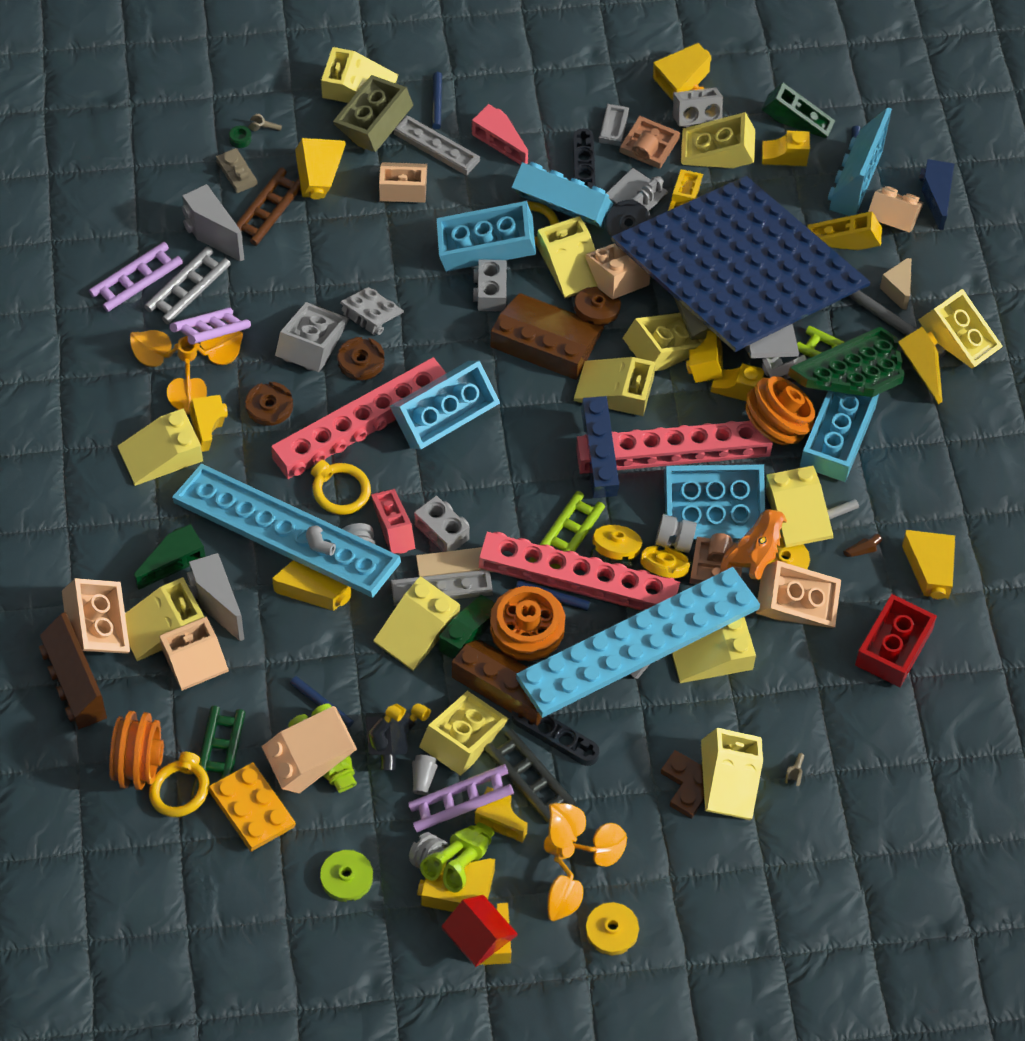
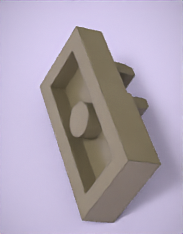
[216,148,257,193]

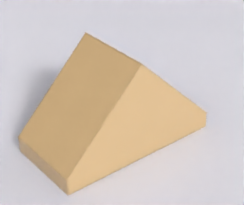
[880,258,912,310]

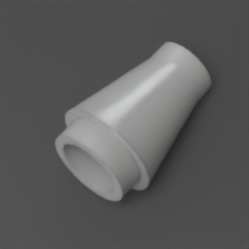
[412,755,438,795]

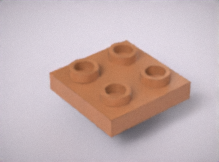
[620,116,680,169]
[690,533,742,584]

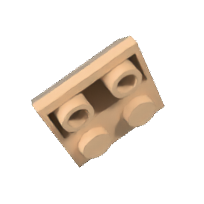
[379,162,427,203]
[868,186,924,232]
[586,243,650,299]
[160,617,229,691]

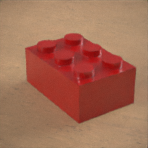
[855,594,937,688]

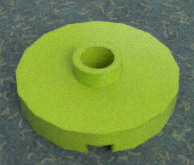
[320,850,373,902]

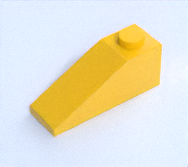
[808,211,882,250]
[898,327,943,404]

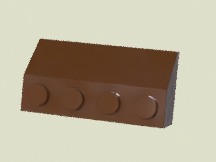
[38,612,107,730]
[452,640,542,726]

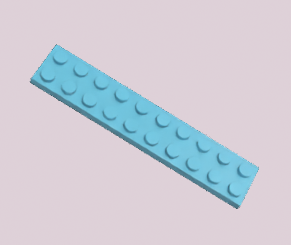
[172,463,401,598]
[516,567,760,718]

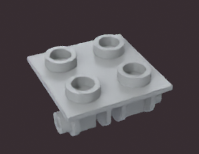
[606,168,668,211]
[340,287,404,335]

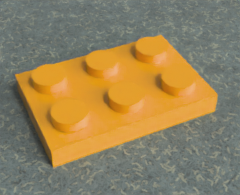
[209,762,296,852]

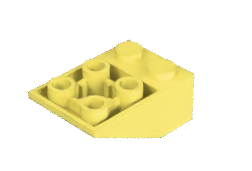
[321,47,398,103]
[537,216,598,298]
[574,357,656,416]
[125,577,204,661]
[701,728,763,820]

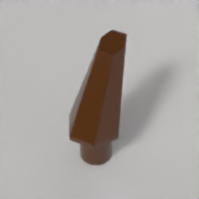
[843,533,882,557]

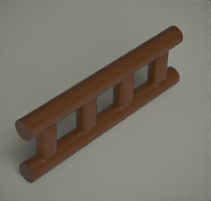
[236,167,301,246]

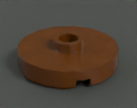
[574,287,621,325]
[338,337,385,380]
[245,382,293,426]

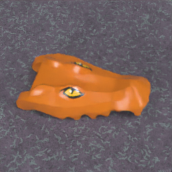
[720,509,787,580]

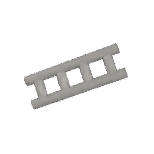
[144,246,231,324]

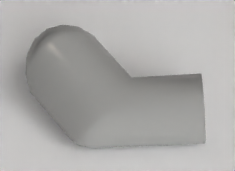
[306,525,336,556]

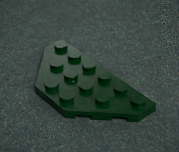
[788,327,904,397]

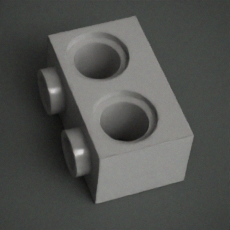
[673,88,723,127]
[473,260,507,311]
[414,495,470,552]

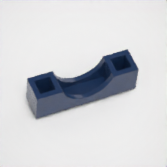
[581,396,619,498]

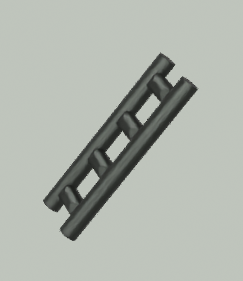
[484,729,576,824]

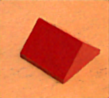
[442,895,518,968]

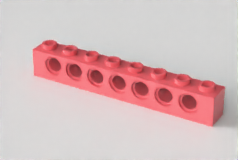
[271,357,446,479]
[576,421,773,474]
[478,532,680,611]

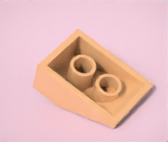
[756,560,841,628]
[62,579,130,654]
[262,706,357,793]

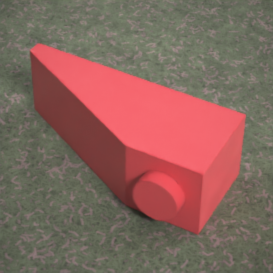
[472,104,528,165]
[371,489,415,554]

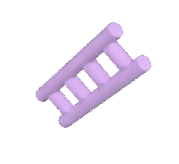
[89,242,183,312]
[170,308,251,344]
[408,764,514,832]

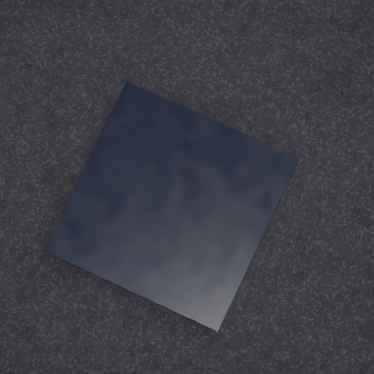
[611,176,870,352]

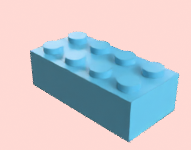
[512,161,613,229]
[437,201,536,271]
[390,361,500,449]
[800,391,879,482]

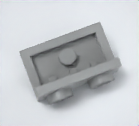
[762,355,807,379]

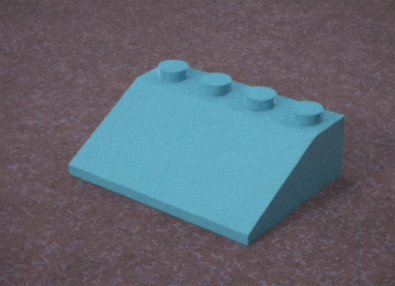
[828,107,892,216]
[664,465,765,539]

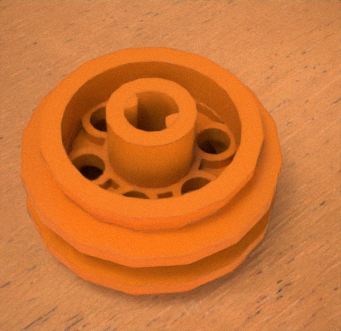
[746,376,815,445]
[490,586,565,661]
[109,711,164,790]

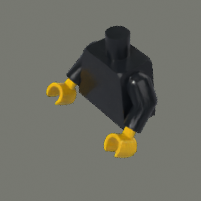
[366,704,431,770]

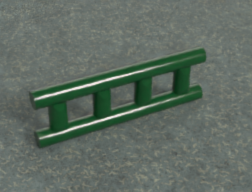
[190,706,246,805]

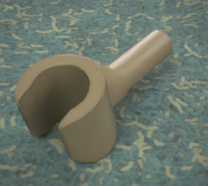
[249,114,282,131]
[785,753,804,786]

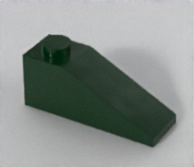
[761,83,835,138]
[134,524,205,590]
[439,595,495,660]

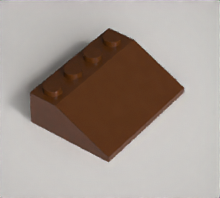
[490,293,605,380]

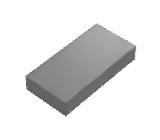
[599,104,629,146]

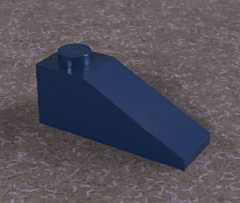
[919,159,955,230]

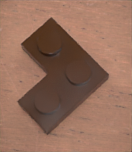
[661,750,705,819]

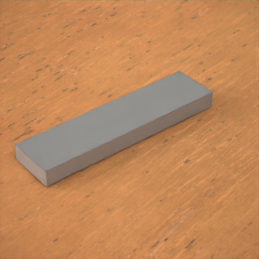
[394,115,480,176]
[391,570,493,606]

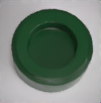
[229,126,252,148]

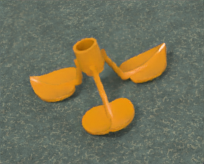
[130,330,243,415]
[544,803,627,921]

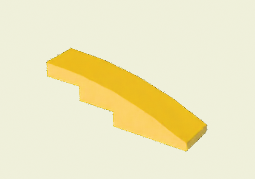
[668,169,703,211]

